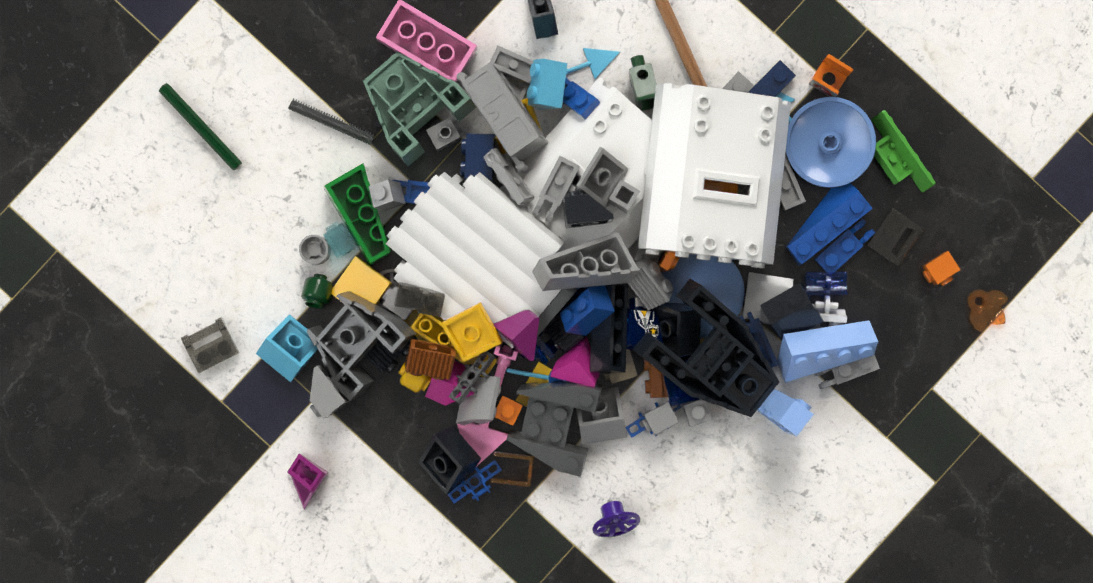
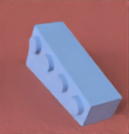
[777,321,878,383]
[757,389,814,436]

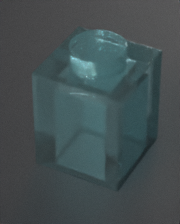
[323,222,358,259]

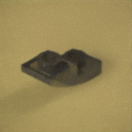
[394,282,445,317]

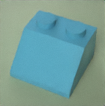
[527,59,568,110]
[256,314,318,382]

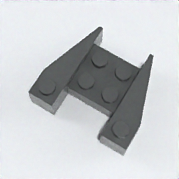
[307,291,417,401]
[506,381,603,477]

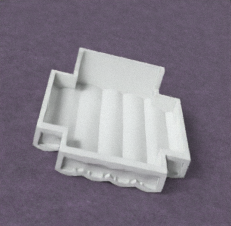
[386,172,564,348]

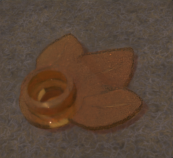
[968,290,1008,332]

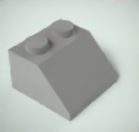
[310,365,349,419]
[576,387,627,445]

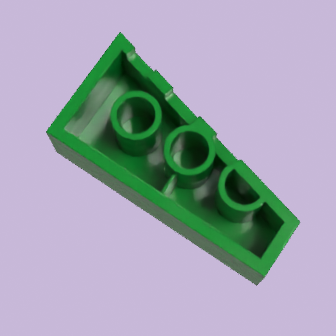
[324,163,390,266]

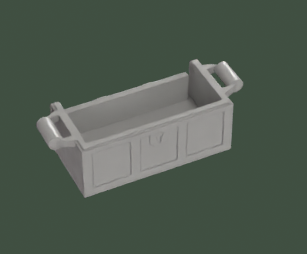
[456,62,548,172]

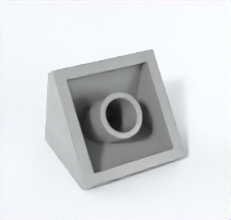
[575,147,629,207]

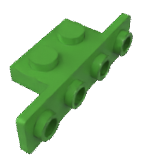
[871,110,936,192]

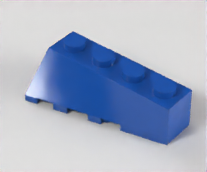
[785,183,873,265]

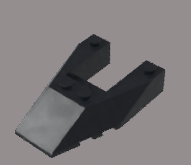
[632,278,779,417]

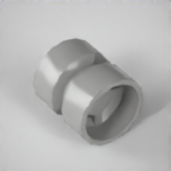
[299,235,331,265]

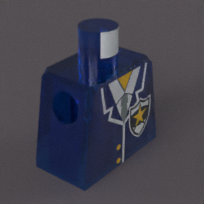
[626,297,663,350]

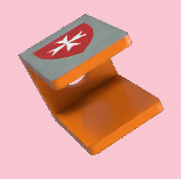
[809,54,854,97]

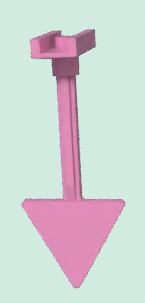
[457,342,519,467]

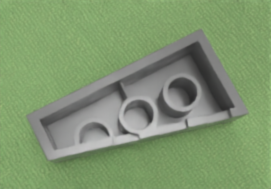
[532,232,639,291]

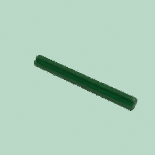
[159,83,242,170]

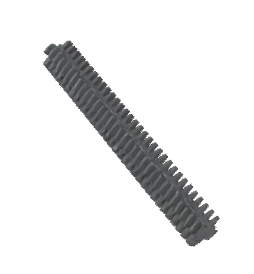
[288,98,375,145]

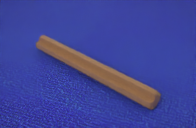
[655,0,707,87]

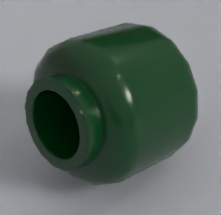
[301,274,333,309]

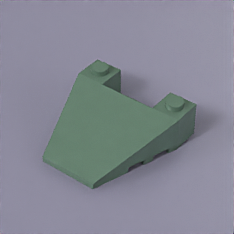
[363,52,476,166]

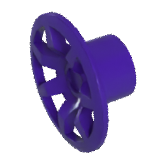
[592,501,640,537]

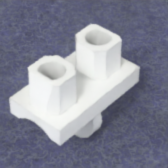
[809,295,847,330]

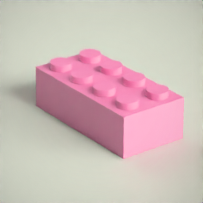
[376,0,477,82]

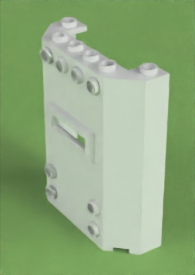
[500,77,652,253]
[638,83,791,268]

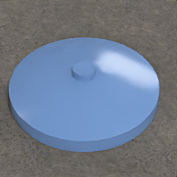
[786,97,876,188]
[661,254,745,337]

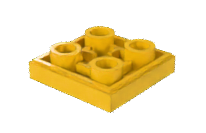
[332,256,392,305]

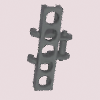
[449,351,495,405]

